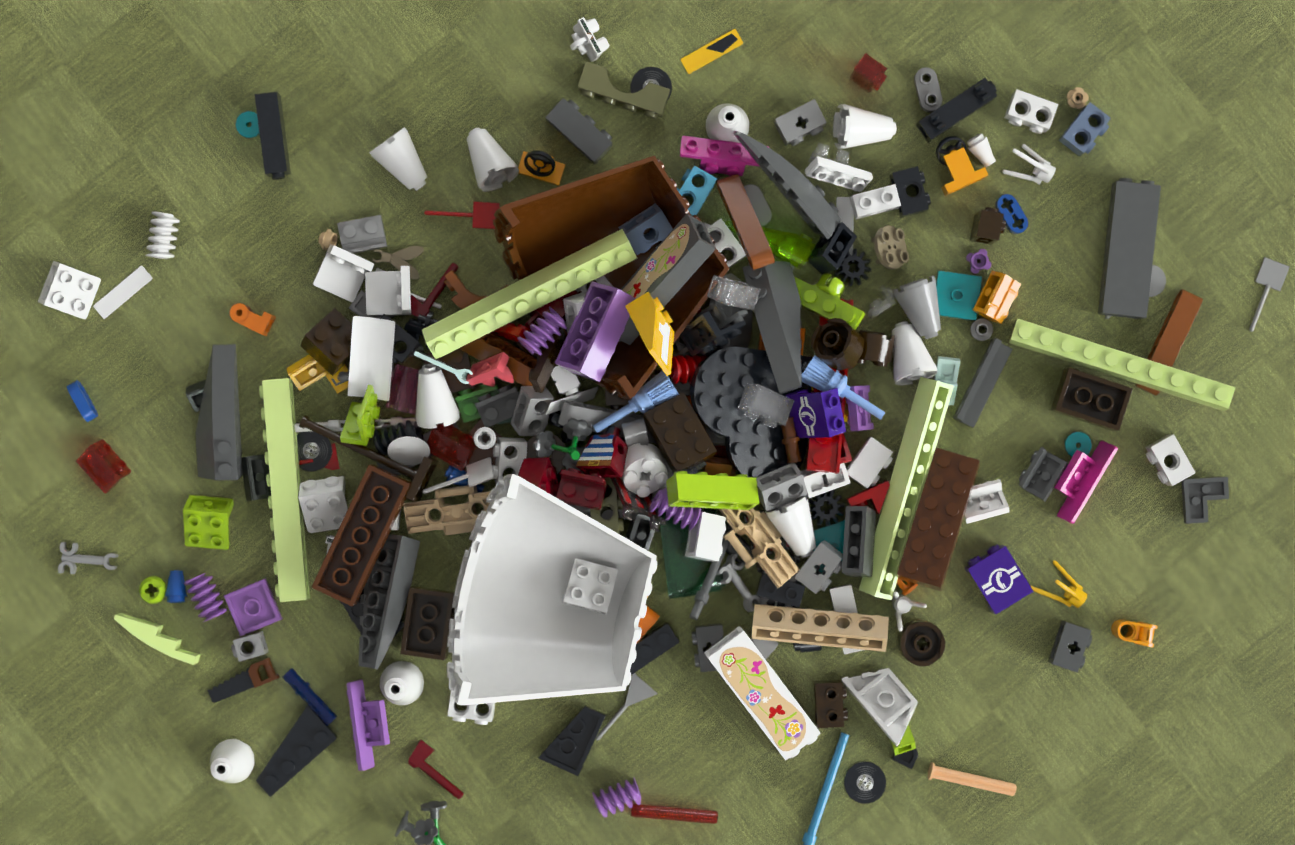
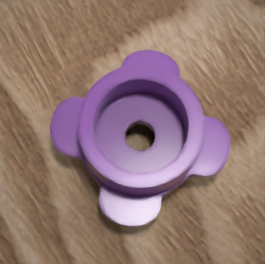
[966,249,991,274]

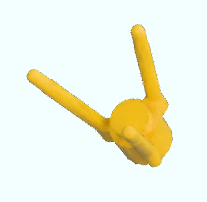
[1031,560,1088,608]

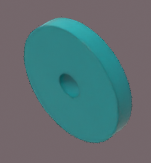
[236,111,260,138]
[1065,432,1092,457]

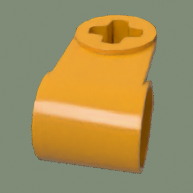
[1111,619,1158,647]

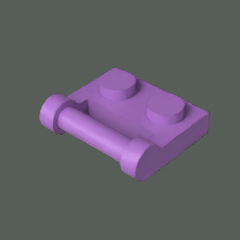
[845,385,874,431]

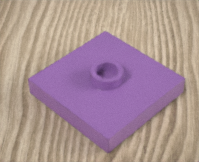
[224,578,283,637]

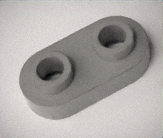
[914,67,942,112]

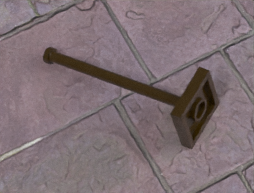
[299,415,439,501]

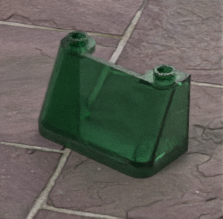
[659,508,725,599]

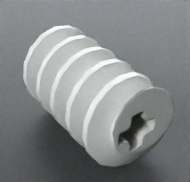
[145,212,180,259]

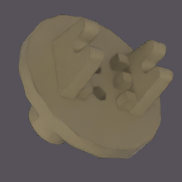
[871,225,909,270]

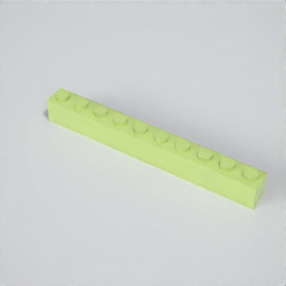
[422,229,637,359]
[1009,318,1236,411]
[859,377,954,600]
[259,378,310,602]

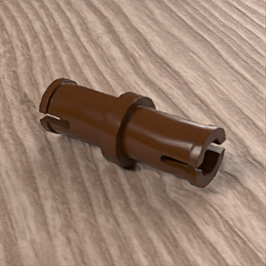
[779,417,802,463]

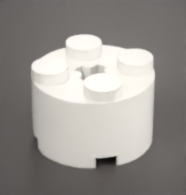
[622,443,668,497]

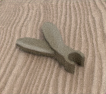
[373,246,424,279]

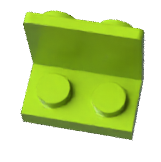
[340,385,380,446]
[183,495,234,550]

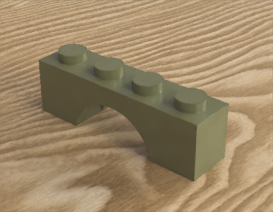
[578,62,670,119]

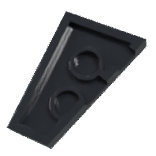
[538,706,606,776]

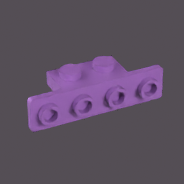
[347,679,390,771]

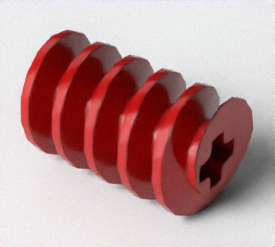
[670,355,708,384]

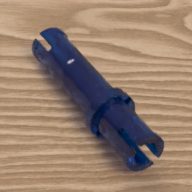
[282,668,337,726]

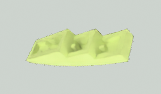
[114,613,201,665]

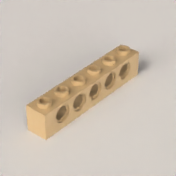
[752,604,889,652]

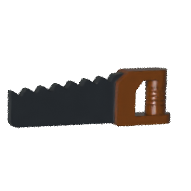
[207,658,280,703]

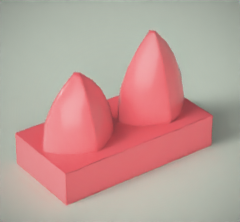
[466,352,514,387]

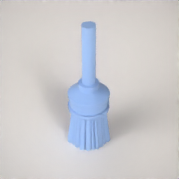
[802,355,886,420]
[593,370,679,433]

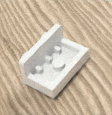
[964,479,1009,524]

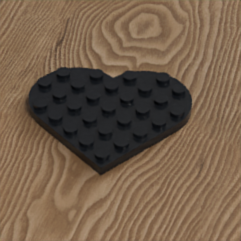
[690,347,813,478]

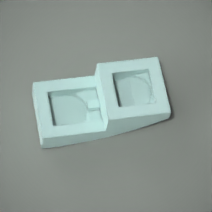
[934,356,960,406]

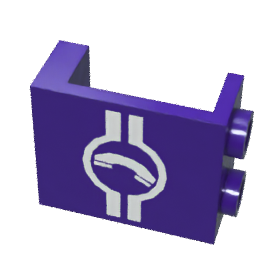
[786,388,846,438]
[965,544,1034,615]

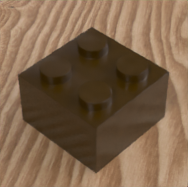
[300,308,352,376]

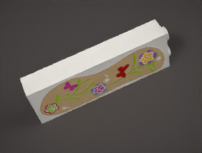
[704,626,821,760]

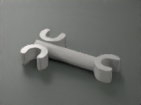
[58,542,118,574]
[716,553,761,612]

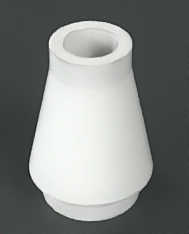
[967,133,996,167]
[474,427,496,449]

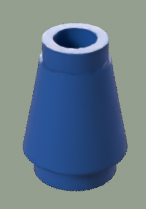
[165,570,187,603]

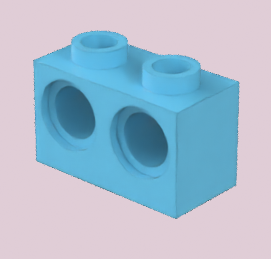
[677,165,717,216]

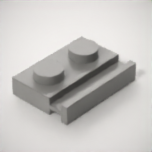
[337,215,388,254]

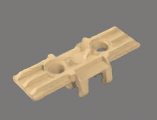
[403,485,491,535]
[719,507,800,588]

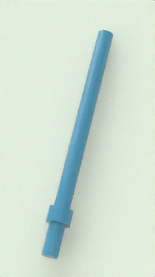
[802,732,849,845]

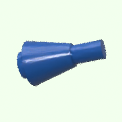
[444,463,484,493]

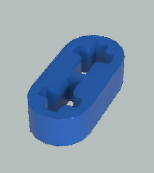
[995,194,1028,234]
[67,380,98,422]

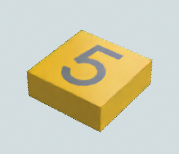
[326,364,349,394]

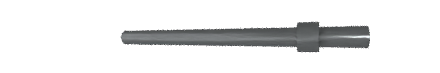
[689,512,742,620]

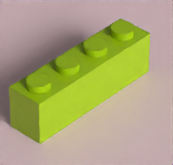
[666,471,759,510]

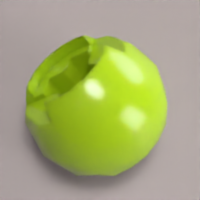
[139,576,167,604]

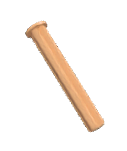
[928,762,1017,796]

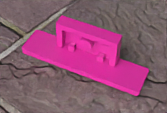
[680,136,769,176]
[1054,441,1118,524]

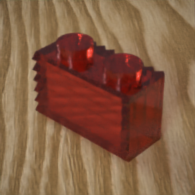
[850,53,888,93]

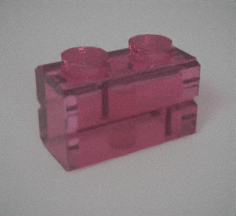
[386,364,419,415]

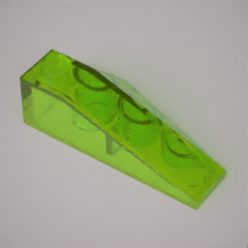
[725,220,815,270]

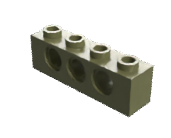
[590,477,624,534]

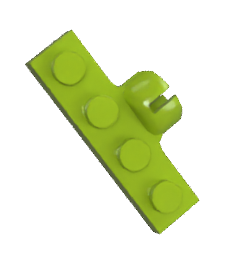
[794,273,865,331]

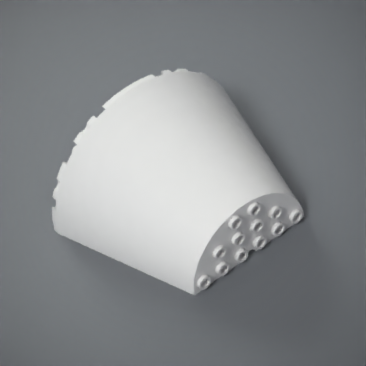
[447,474,657,705]

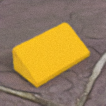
[286,355,329,391]

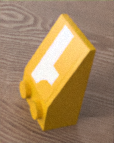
[625,292,674,376]

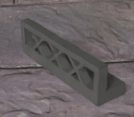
[953,338,1012,428]

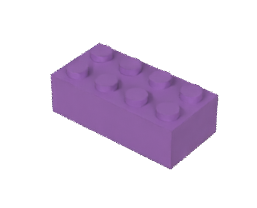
[555,281,636,382]

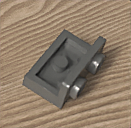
[1019,447,1068,502]

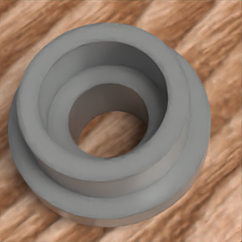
[970,319,993,341]

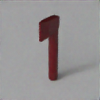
[411,263,459,317]
[408,740,464,800]

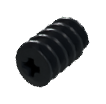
[373,420,423,456]

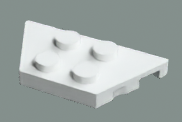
[841,668,918,747]

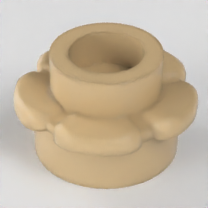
[1067,87,1089,109]
[319,229,338,250]

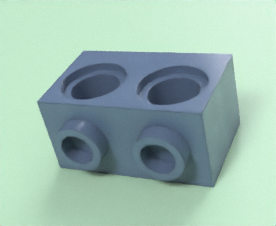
[1058,102,1111,156]

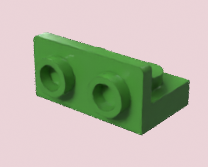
[455,385,500,423]

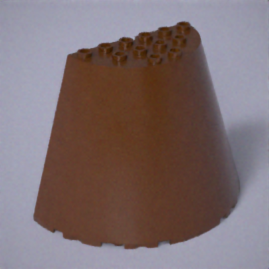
[493,156,730,399]

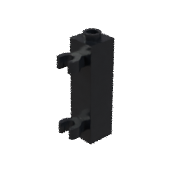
[916,78,997,143]
[254,91,291,180]

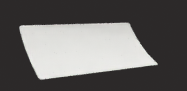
[348,316,395,401]

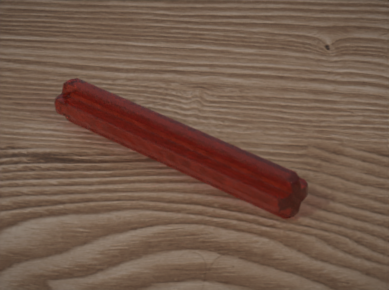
[630,804,718,824]

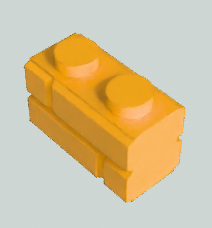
[973,270,1021,324]

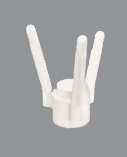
[1002,144,1056,185]
[892,591,927,631]

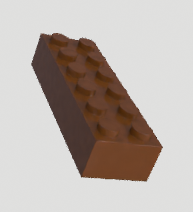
[897,448,980,591]
[311,464,412,607]

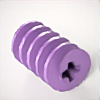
[517,307,568,356]
[649,488,701,530]
[184,573,227,623]
[592,777,641,818]

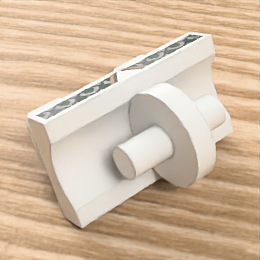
[570,17,609,62]

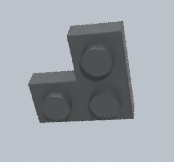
[1181,477,1229,524]

